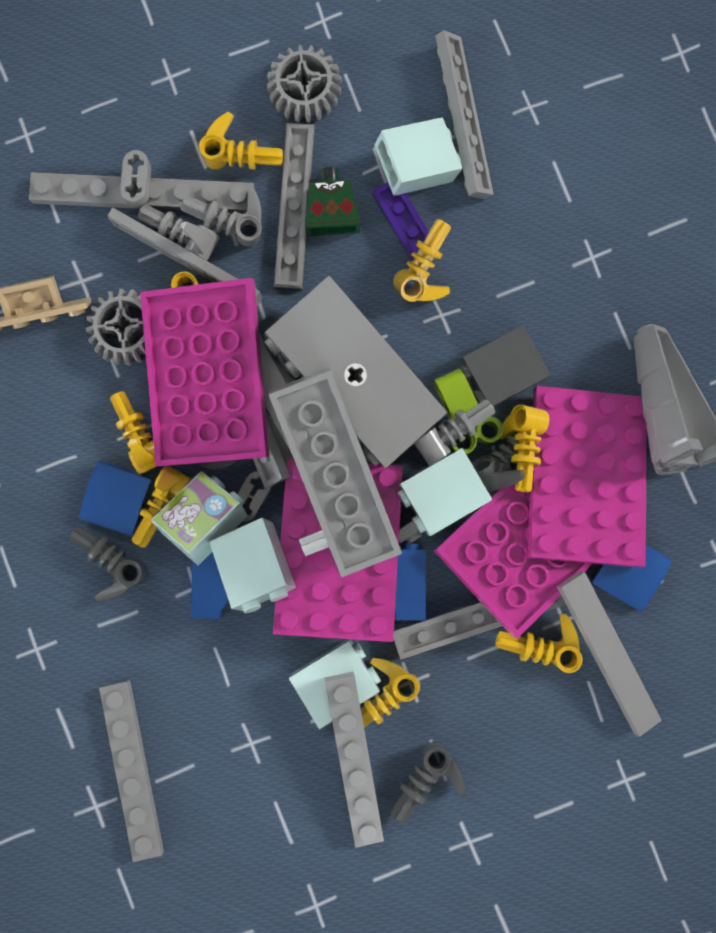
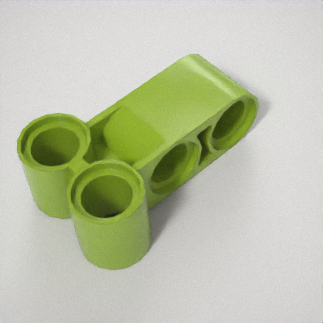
[433,369,503,455]

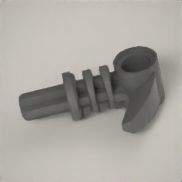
[472,436,525,494]
[69,527,148,601]
[390,741,466,823]

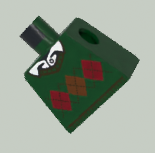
[306,167,360,236]

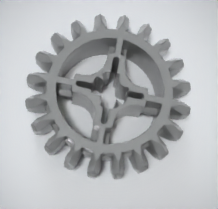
[267,44,342,123]
[85,288,146,366]

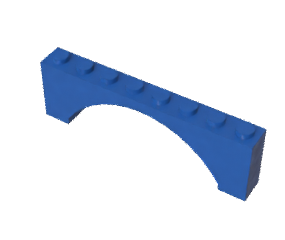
[191,544,426,621]

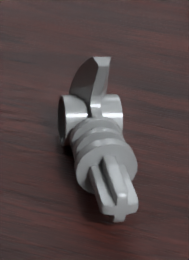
[181,188,262,247]
[138,204,220,261]
[414,399,495,466]

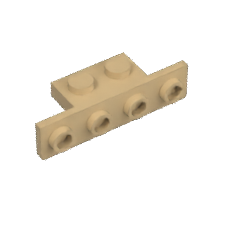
[0,276,92,332]

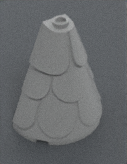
[633,324,716,475]

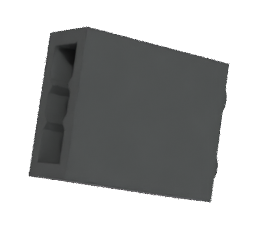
[459,325,551,407]

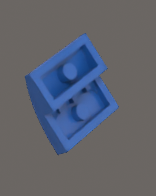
[78,460,153,536]
[591,544,672,613]

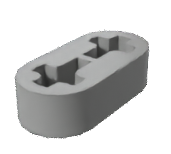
[120,150,151,207]
[237,471,271,522]

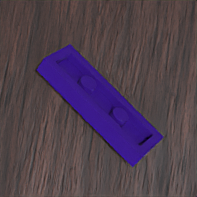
[372,182,439,262]

